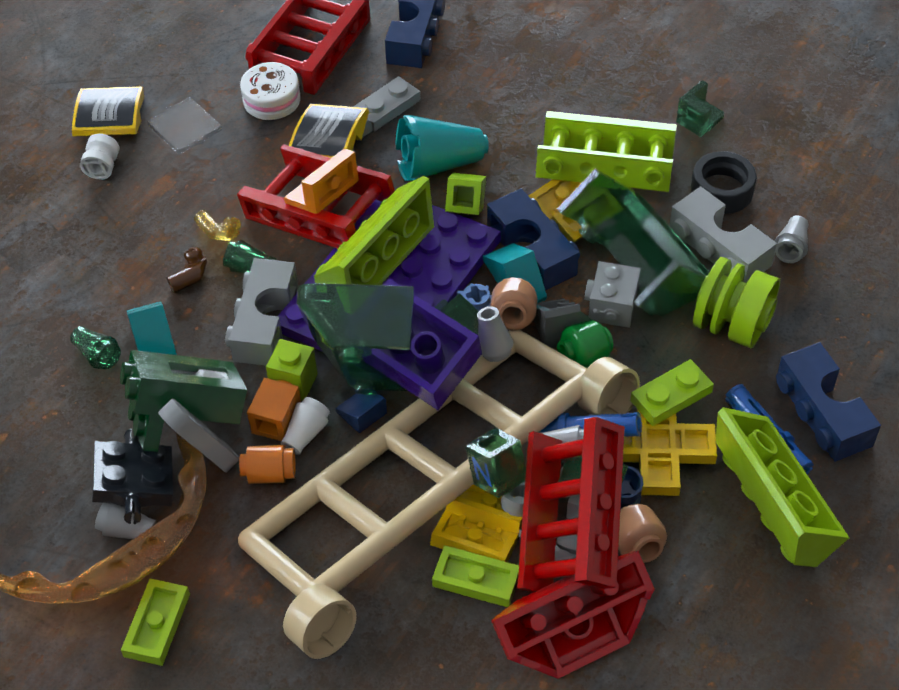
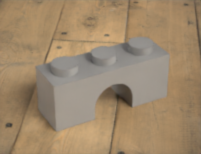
[669,186,777,283]
[225,258,298,366]

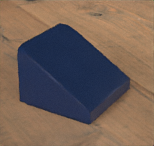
[335,388,387,434]

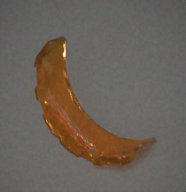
[0,434,207,604]

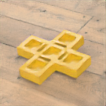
[623,409,717,496]

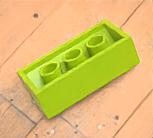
[314,176,434,316]
[715,407,849,567]

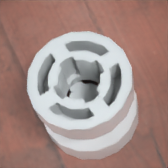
[80,134,120,180]

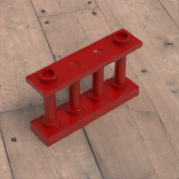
[245,0,370,95]
[237,144,395,249]
[517,417,625,592]

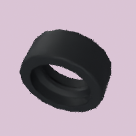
[691,151,757,214]

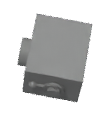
[584,261,641,328]

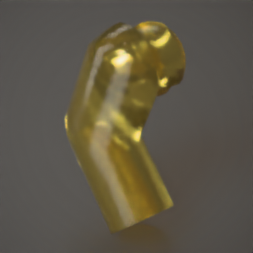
[194,210,241,240]

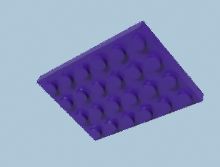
[277,200,501,383]

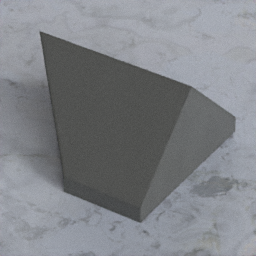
[533,298,592,348]

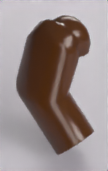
[166,247,207,293]

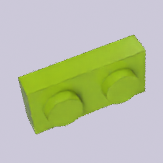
[630,359,714,426]
[432,545,519,607]
[121,578,190,666]

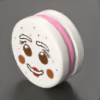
[240,62,300,120]

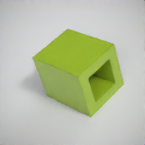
[445,173,486,215]
[266,339,318,401]

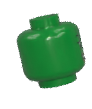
[557,320,614,368]

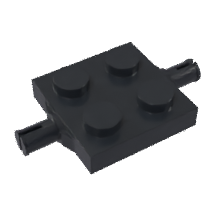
[92,429,173,524]

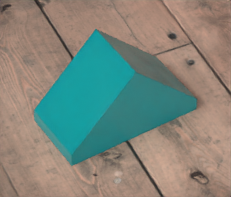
[483,243,547,303]
[127,301,177,355]

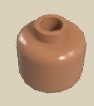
[490,277,537,330]
[618,504,667,563]

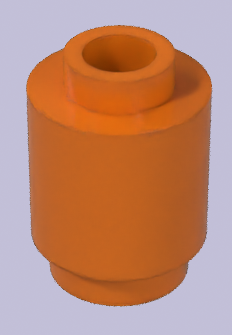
[239,445,296,484]

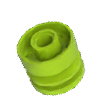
[693,257,780,349]

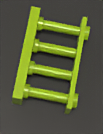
[536,111,677,192]

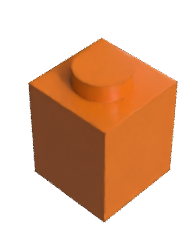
[247,377,301,441]

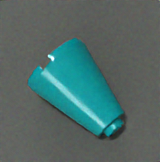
[395,115,489,181]

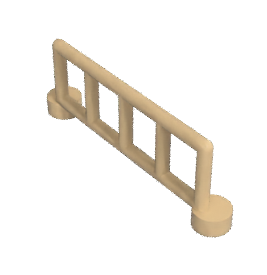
[238,330,640,659]

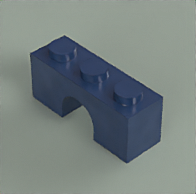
[385,0,445,68]
[487,188,580,291]
[776,342,881,462]

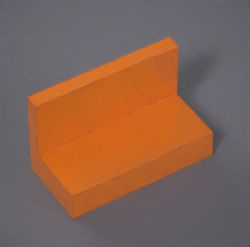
[284,149,359,214]

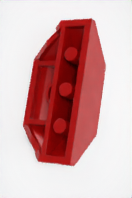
[491,551,655,679]

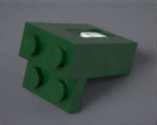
[120,350,247,452]

